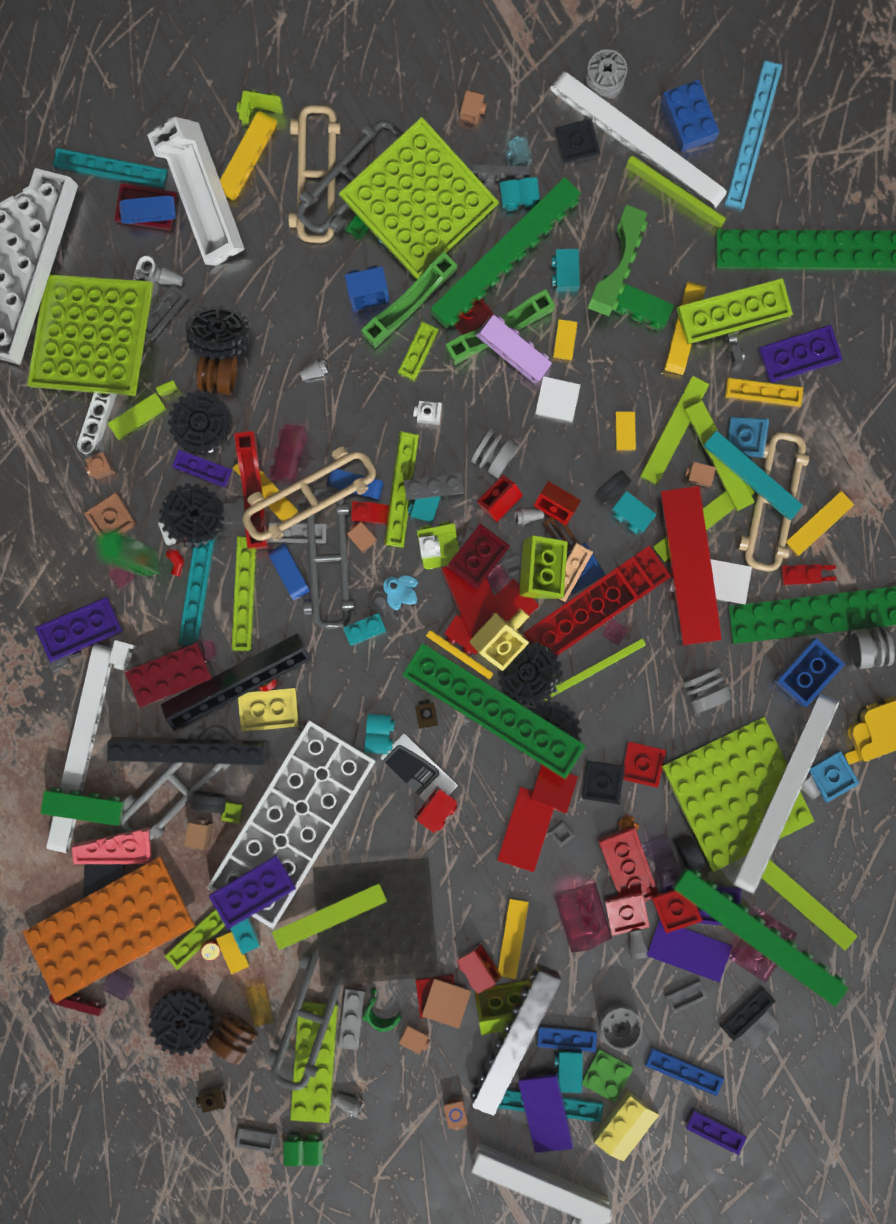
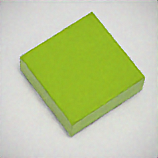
[156,380,179,397]
[221,801,244,824]

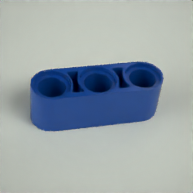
[119,196,176,224]
[326,469,384,501]
[267,543,310,600]

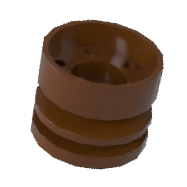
[196,355,237,395]
[206,1012,259,1065]

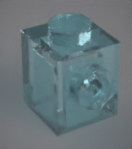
[505,137,532,166]

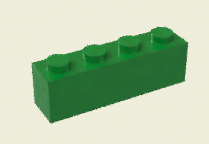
[603,275,675,330]
[40,787,125,826]

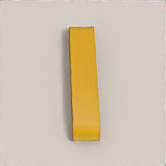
[220,111,277,201]
[664,281,706,375]

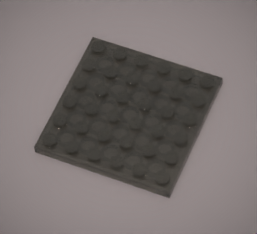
[313,858,438,986]

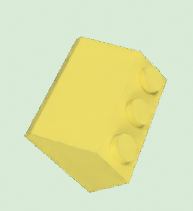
[593,1090,659,1161]

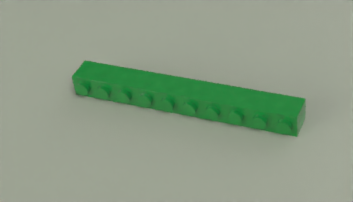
[430,177,581,329]
[97,529,161,576]
[672,868,849,1007]

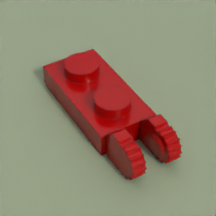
[781,564,837,585]

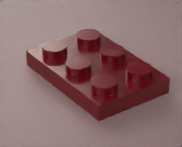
[114,183,178,231]
[446,523,510,590]

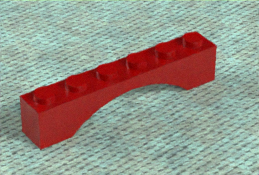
[234,431,269,550]

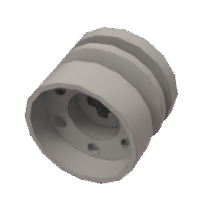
[585,49,627,100]
[471,428,520,479]
[850,626,895,669]
[682,667,733,713]
[599,1004,643,1051]

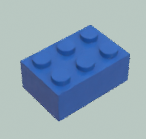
[661,80,719,153]
[345,265,390,312]
[773,638,845,707]

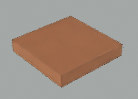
[84,492,137,534]
[422,978,471,1029]

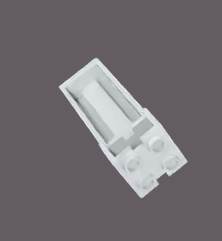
[147,116,245,266]
[471,1143,613,1224]

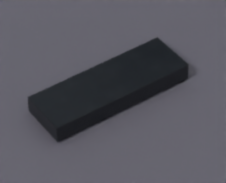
[720,986,776,1041]

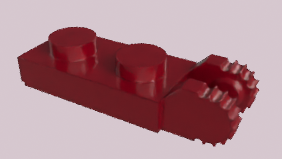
[49,994,106,1016]

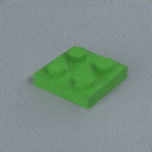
[582,1048,634,1103]

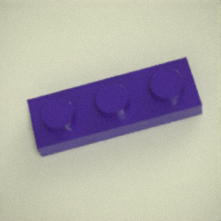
[172,450,233,488]
[685,1109,747,1155]

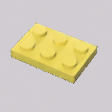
[238,688,299,732]

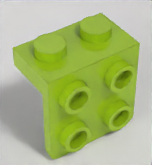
[237,90,284,128]
[417,521,459,570]

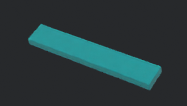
[52,147,168,189]
[703,430,803,521]
[178,538,215,645]
[497,1088,604,1123]

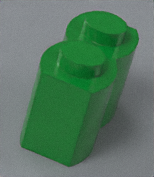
[283,1134,323,1166]

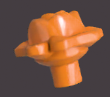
[618,814,639,830]

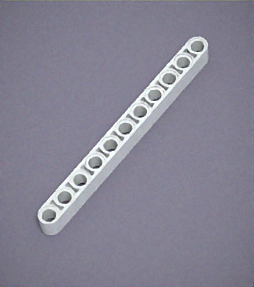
[550,71,727,209]
[77,256,157,456]
[47,644,113,853]
[735,694,839,894]

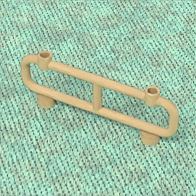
[289,105,340,243]
[737,432,809,571]
[242,447,376,541]

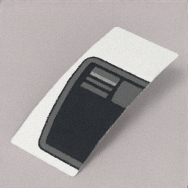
[381,734,458,801]

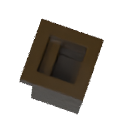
[415,699,438,729]
[196,1084,228,1113]

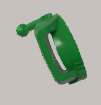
[362,988,402,1032]

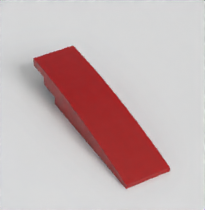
[661,486,722,645]
[523,545,672,655]

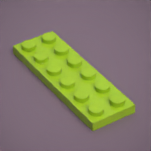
[677,278,793,345]
[290,1001,338,1123]

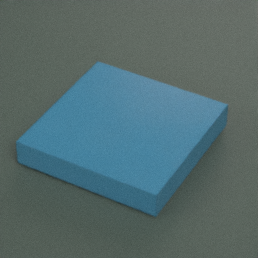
[727,416,769,458]
[808,750,860,803]

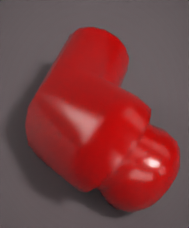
[166,548,184,577]

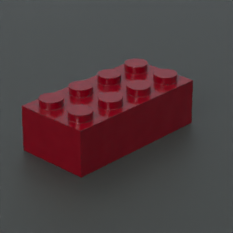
[124,640,214,708]

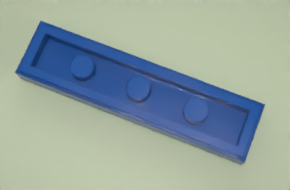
[644,1047,724,1096]

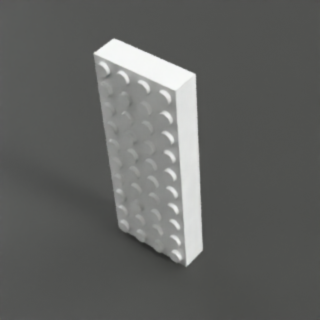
[207,720,376,929]

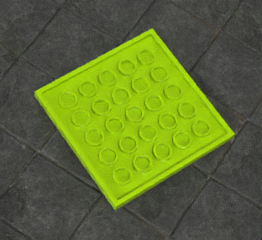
[339,117,499,280]
[27,275,153,396]
[661,717,815,872]

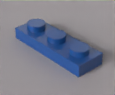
[537,1026,597,1052]

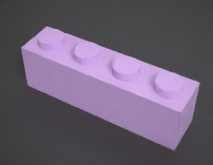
[475,315,552,383]

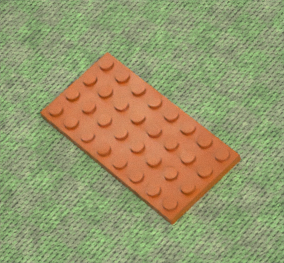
[23,857,196,1002]

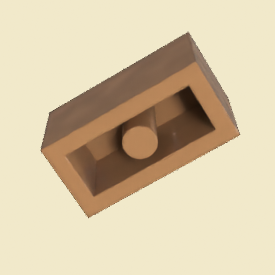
[184,817,213,849]

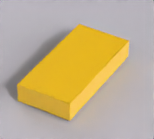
[553,319,577,361]
[615,412,636,451]
[216,932,250,975]

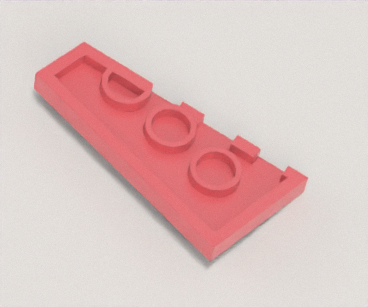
[72,827,152,864]

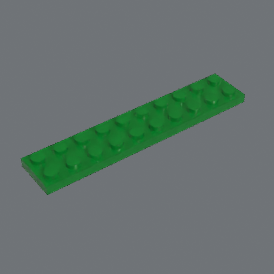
[716,229,896,270]
[728,587,896,644]
[402,643,586,779]

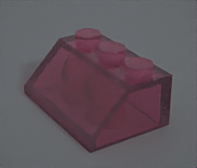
[268,424,308,486]
[555,883,612,953]
[729,909,797,983]

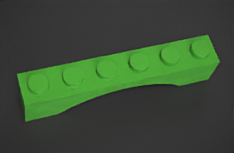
[588,205,648,316]
[361,252,457,348]
[445,289,555,365]

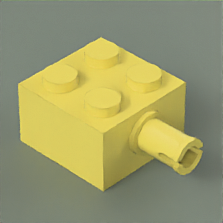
[469,609,529,671]

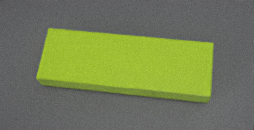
[398,321,439,381]
[108,393,167,440]

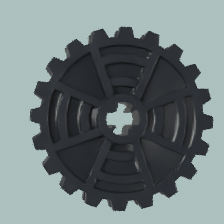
[186,306,249,360]
[168,391,232,455]
[159,483,225,548]
[498,641,563,706]
[529,701,582,741]
[148,989,214,1056]

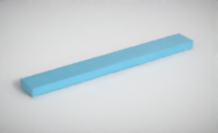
[724,60,782,209]

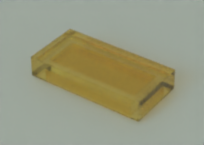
[246,983,274,1027]

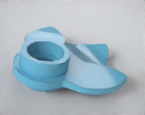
[383,575,418,611]

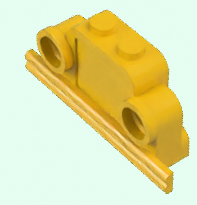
[844,696,896,765]

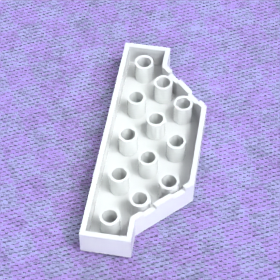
[0,168,78,365]

